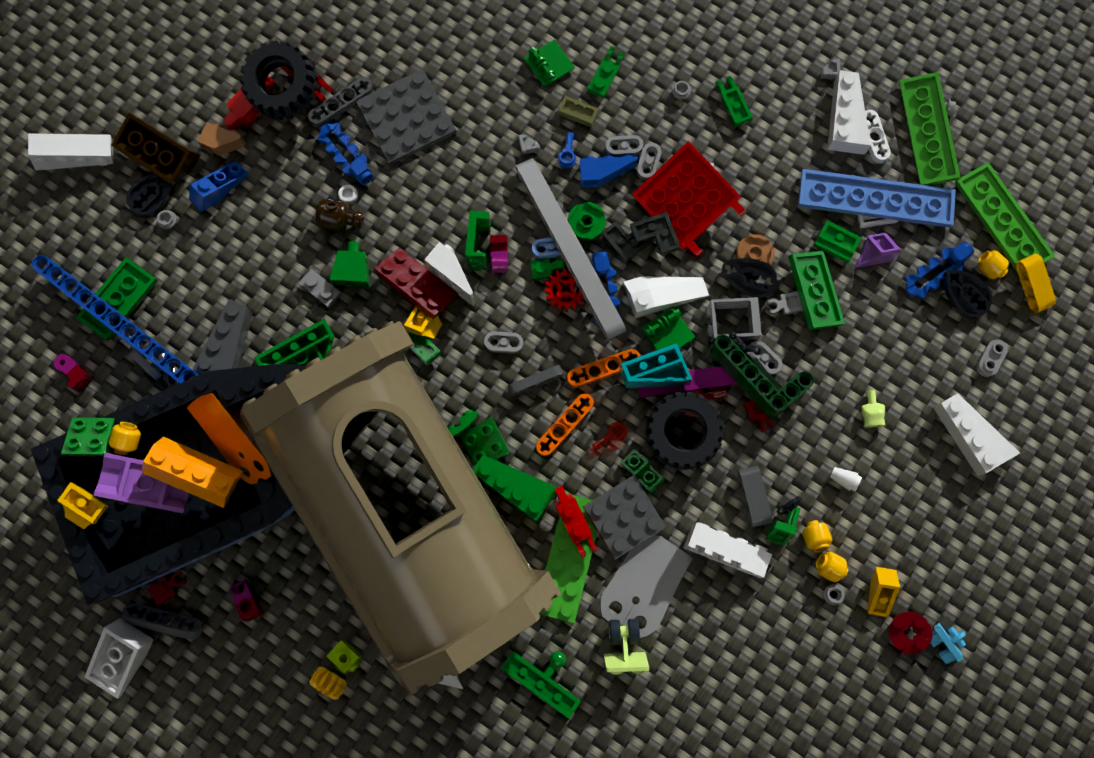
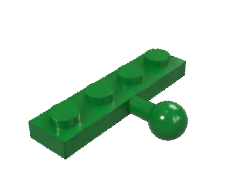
[501,651,581,719]

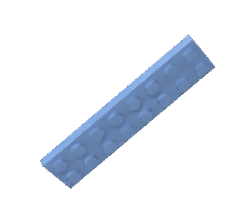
[798,169,956,228]

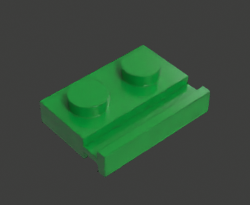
[813,221,862,263]

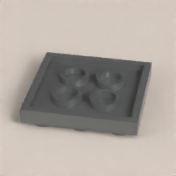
[582,475,666,560]

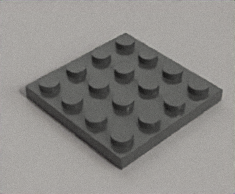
[356,69,457,166]

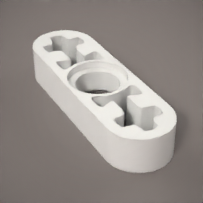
[865,110,891,164]

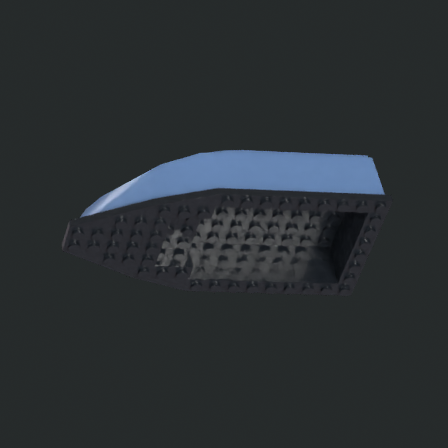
[30,364,379,606]

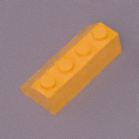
[142,437,243,508]

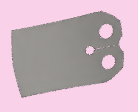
[601,535,692,638]

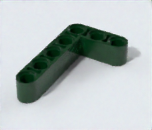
[709,334,814,417]

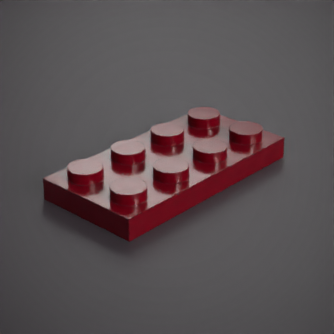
[373,248,458,319]

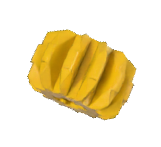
[309,667,347,699]

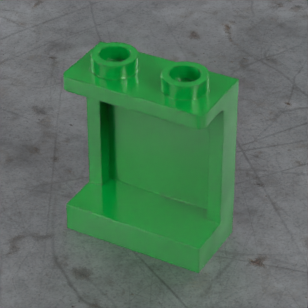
[465,210,491,271]

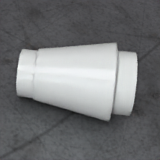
[830,467,862,492]

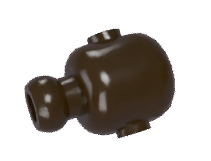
[315,199,364,232]

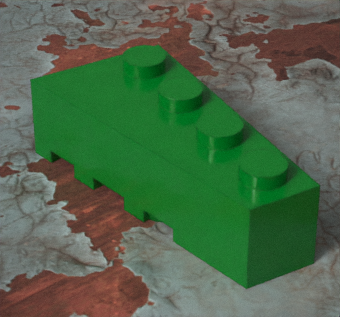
[472,455,557,521]

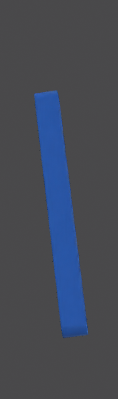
[32,255,199,383]

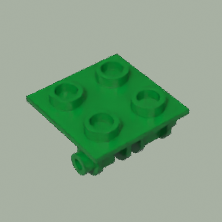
[524,39,575,87]
[641,306,695,350]
[460,416,510,464]
[61,418,115,457]

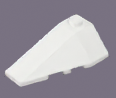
[623,276,709,318]

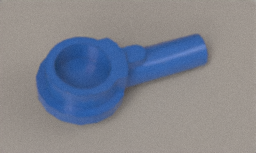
[558,132,576,169]

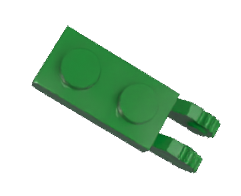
[587,46,625,99]
[715,76,753,128]

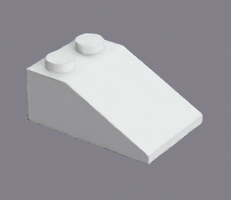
[424,242,475,306]
[85,618,153,699]

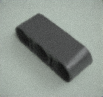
[737,466,772,527]

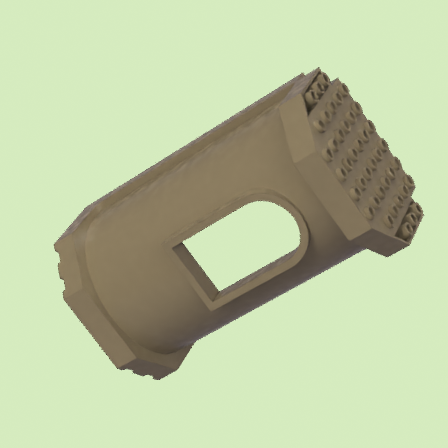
[240,321,561,694]

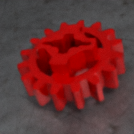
[545,269,584,312]

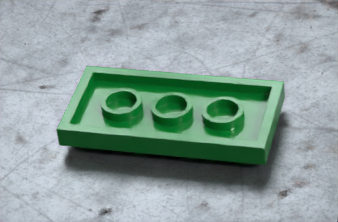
[788,251,845,330]
[76,257,158,342]

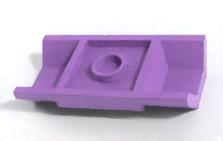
[93,453,189,513]

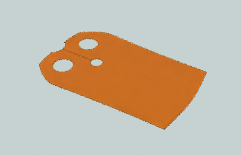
[187,393,271,484]

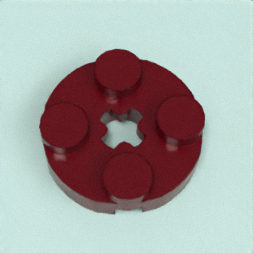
[889,612,932,655]

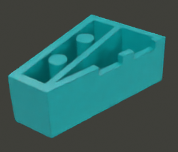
[619,343,692,388]

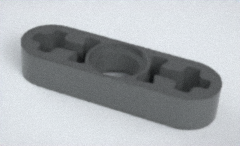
[507,365,564,397]

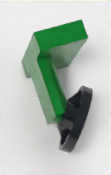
[765,496,802,546]

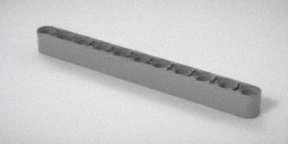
[515,158,626,340]

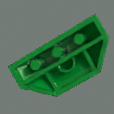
[254,319,335,366]

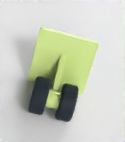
[604,619,649,675]

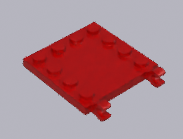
[632,141,747,257]

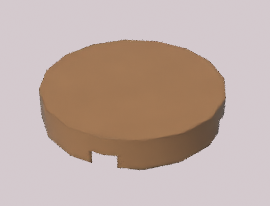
[736,234,775,273]

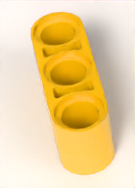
[1016,254,1056,313]

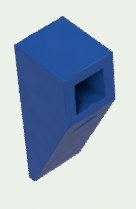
[580,155,638,187]
[189,161,248,212]

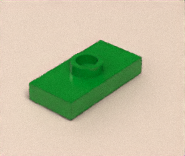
[408,332,442,366]

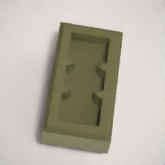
[557,96,599,128]

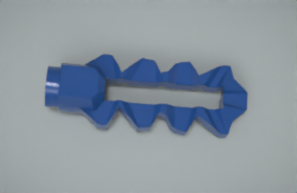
[317,123,373,185]
[904,241,974,300]
[591,252,622,325]

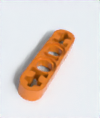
[567,349,640,388]
[536,394,594,457]

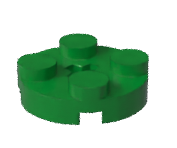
[568,202,606,242]

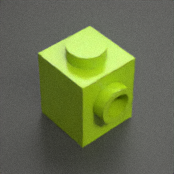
[327,640,362,674]

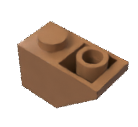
[197,122,246,156]

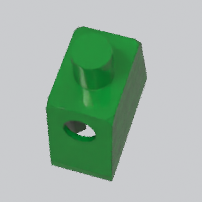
[330,241,370,288]

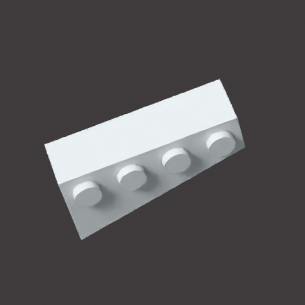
[827,70,871,155]
[28,133,113,171]
[933,394,1020,476]
[684,522,772,578]

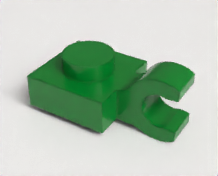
[530,258,565,281]

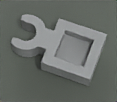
[767,291,803,315]

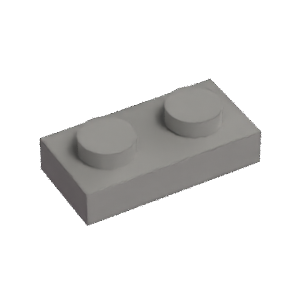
[299,269,341,308]

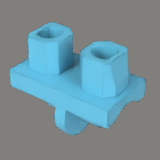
[931,623,966,664]

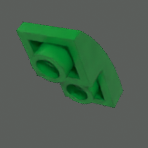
[447,410,480,439]
[620,449,664,494]

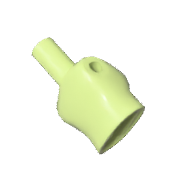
[861,390,886,428]

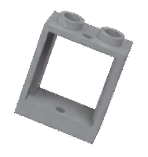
[705,297,762,343]

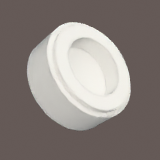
[338,185,358,205]

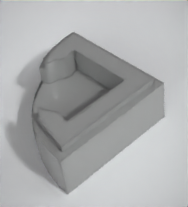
[820,59,840,79]
[518,135,540,155]

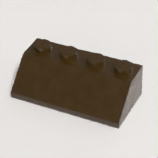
[111,112,201,185]

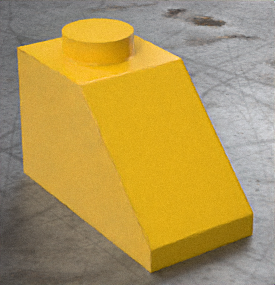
[867,567,900,617]

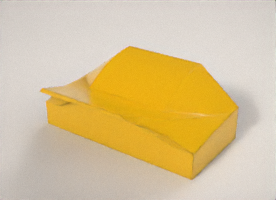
[404,306,442,339]
[57,482,108,529]

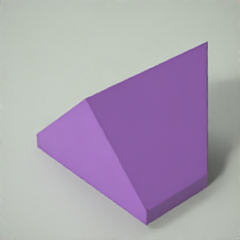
[855,233,900,268]

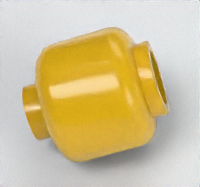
[978,251,1009,279]
[108,422,141,455]
[802,520,832,553]
[816,551,848,582]

